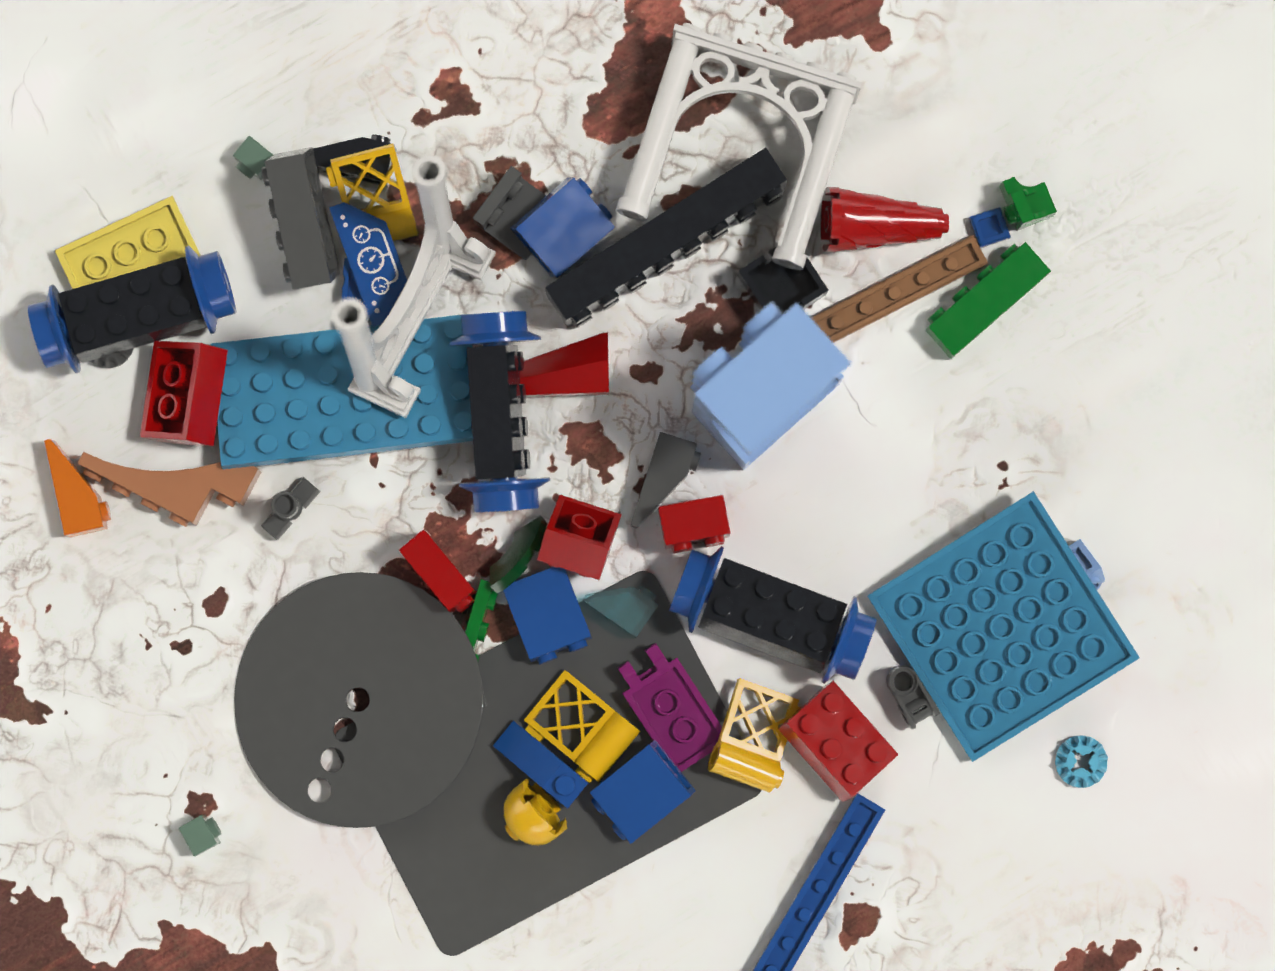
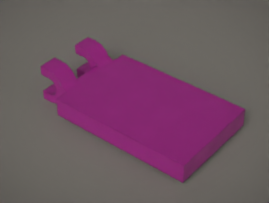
[618,643,722,772]

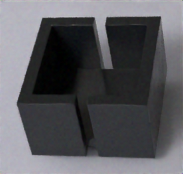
[737,247,829,314]

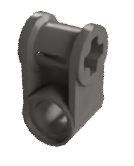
[886,666,940,730]

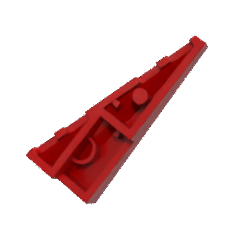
[519,333,609,398]

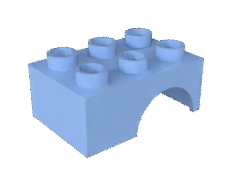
[690,302,852,470]

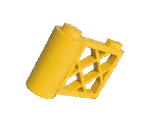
[326,143,418,242]
[524,670,641,783]
[708,678,801,793]

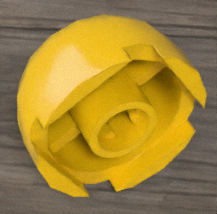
[503,779,567,846]

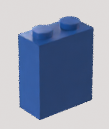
[510,177,615,278]
[503,567,592,665]
[590,740,696,844]

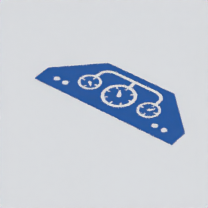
[329,202,407,327]

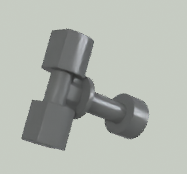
[261,477,320,541]

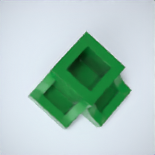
[999,177,1057,231]

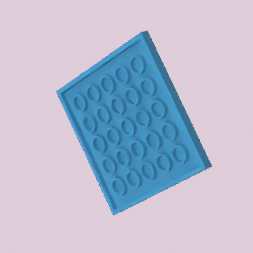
[867,491,1140,762]

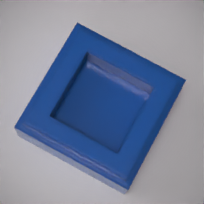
[969,207,1011,249]

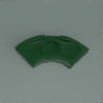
[490,515,548,594]

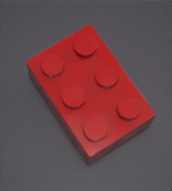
[140,341,228,447]
[778,681,899,802]

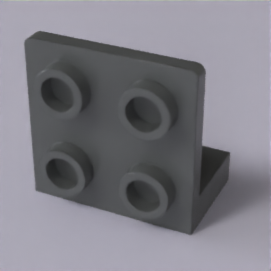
[473,166,546,260]

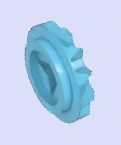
[1055,735,1108,788]

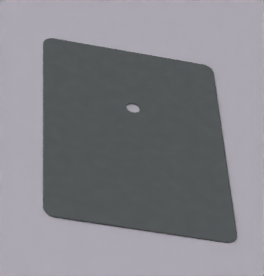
[335,571,762,956]

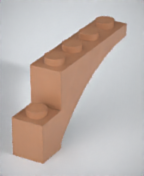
[78,452,261,527]

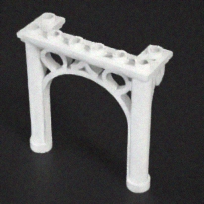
[616,23,862,270]
[332,155,496,418]

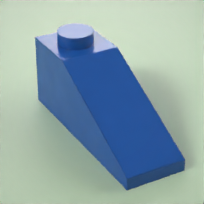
[493,720,589,809]

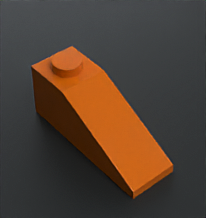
[44,439,111,537]

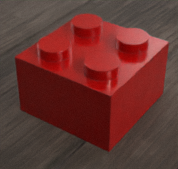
[537,495,622,580]
[658,495,731,554]

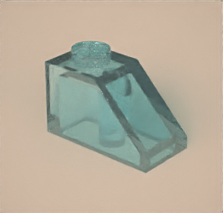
[583,586,659,638]

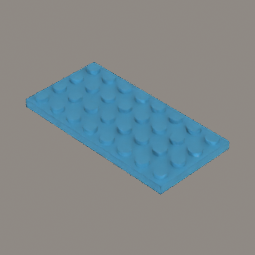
[211,314,473,470]

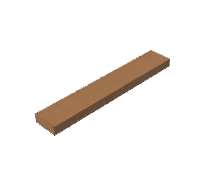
[811,235,988,343]

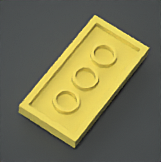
[55,196,201,289]

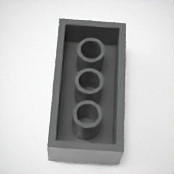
[262,147,340,290]

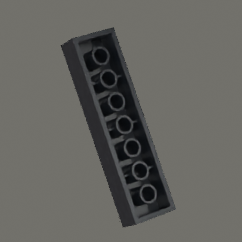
[545,148,787,328]

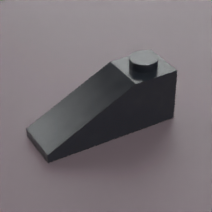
[313,134,396,187]

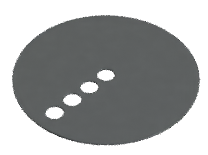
[234,572,483,828]

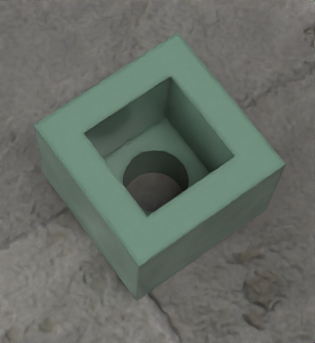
[233,136,273,180]
[178,814,222,857]

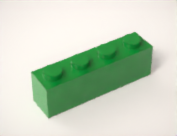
[925,242,1051,359]

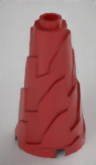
[820,187,949,253]

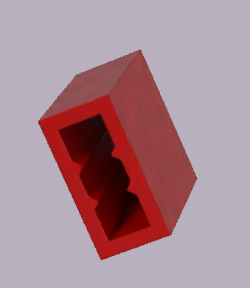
[399,529,477,614]

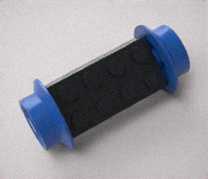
[28,245,237,373]
[449,311,551,512]
[669,546,877,684]

